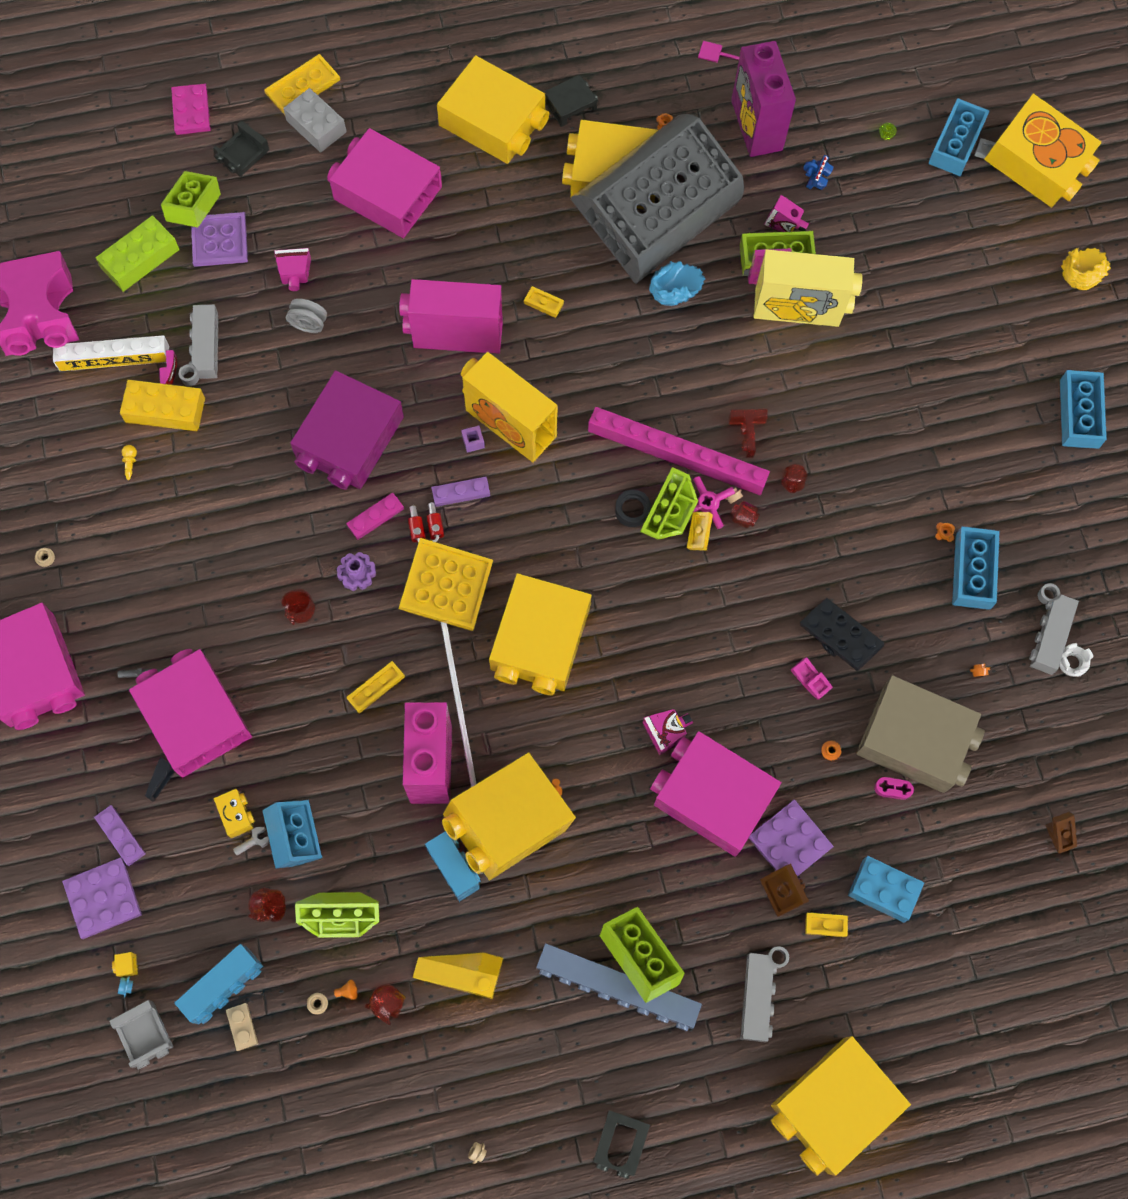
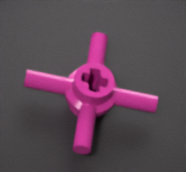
[692,476,735,529]

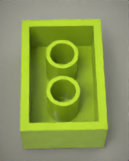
[161,171,221,228]

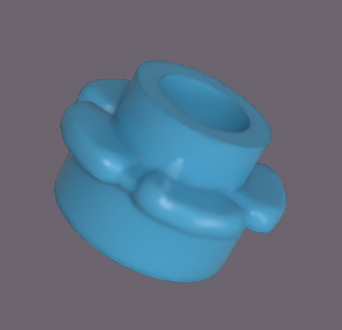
[118,976,133,997]

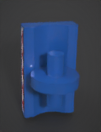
[803,155,834,190]

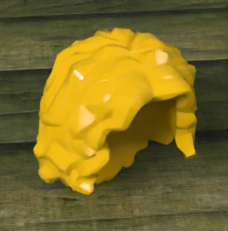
[1061,248,1111,290]

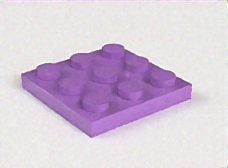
[191,212,248,267]
[749,799,834,876]
[62,858,142,939]

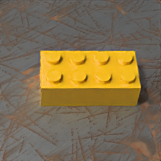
[120,380,205,431]

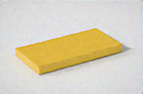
[264,54,340,115]

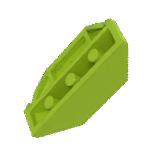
[641,467,698,540]
[295,892,379,938]

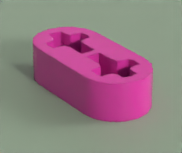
[874,777,914,800]

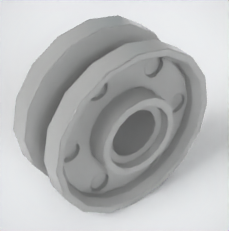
[286,299,327,333]

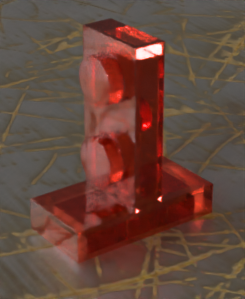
[729,409,768,458]

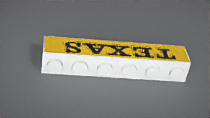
[53,335,169,371]

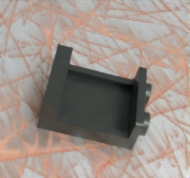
[544,74,598,127]
[213,120,270,177]

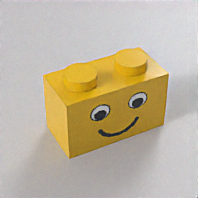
[214,789,255,838]

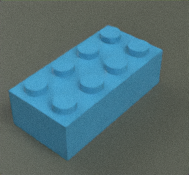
[928,98,989,176]
[1060,370,1107,449]
[952,526,999,610]
[174,944,263,1024]

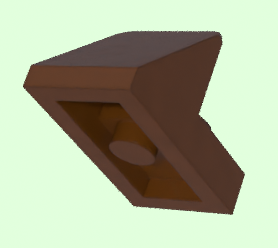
[1046,811,1077,854]

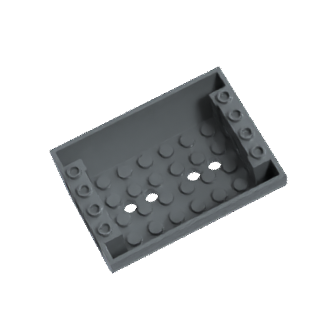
[570,114,744,284]

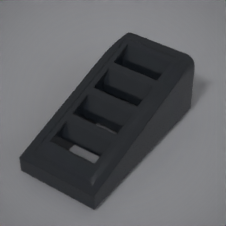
[145,757,175,802]

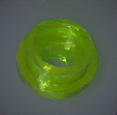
[879,123,897,140]

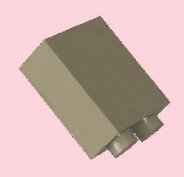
[856,675,985,793]

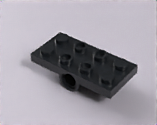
[800,598,884,672]

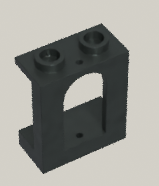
[593,1110,650,1179]

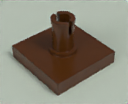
[760,864,809,917]

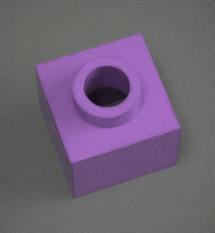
[461,426,485,453]

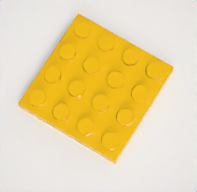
[399,538,493,631]

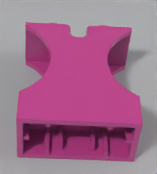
[0,251,79,356]

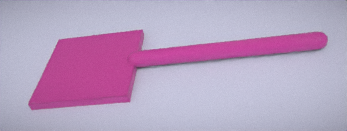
[698,41,739,63]

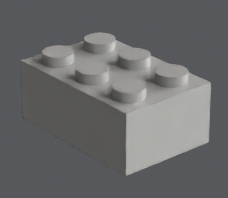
[283,88,346,152]

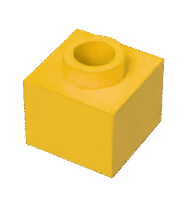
[112,952,138,977]

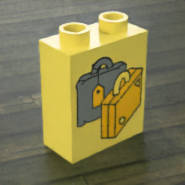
[754,250,862,327]

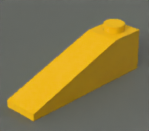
[413,953,503,999]

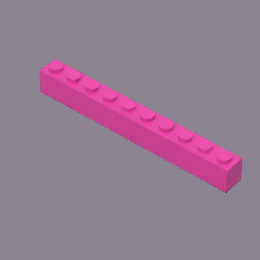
[588,407,770,496]

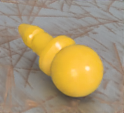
[121,445,137,480]

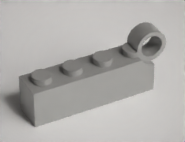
[178,304,218,386]
[1029,583,1079,675]
[740,946,789,1042]

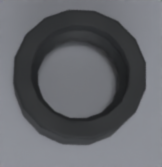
[615,489,651,527]

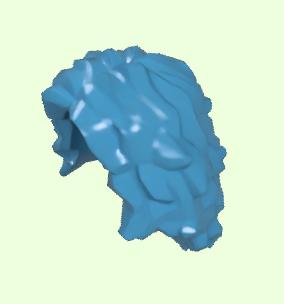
[649,261,705,306]

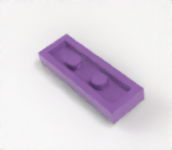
[431,477,490,507]
[94,805,146,866]

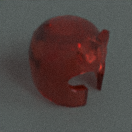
[281,589,315,625]
[248,888,286,922]
[365,984,406,1025]

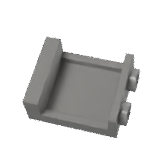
[110,1000,173,1069]

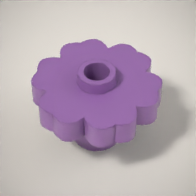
[337,552,376,591]

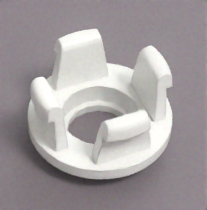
[1059,643,1093,677]

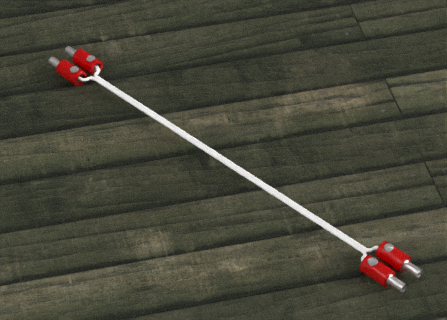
[408,502,483,874]

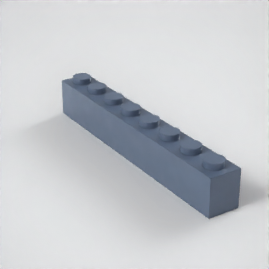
[537,943,702,1031]

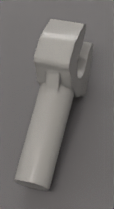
[233,827,269,856]

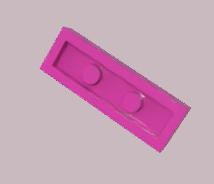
[346,493,404,540]

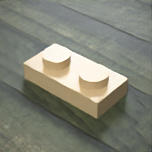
[226,1003,258,1051]

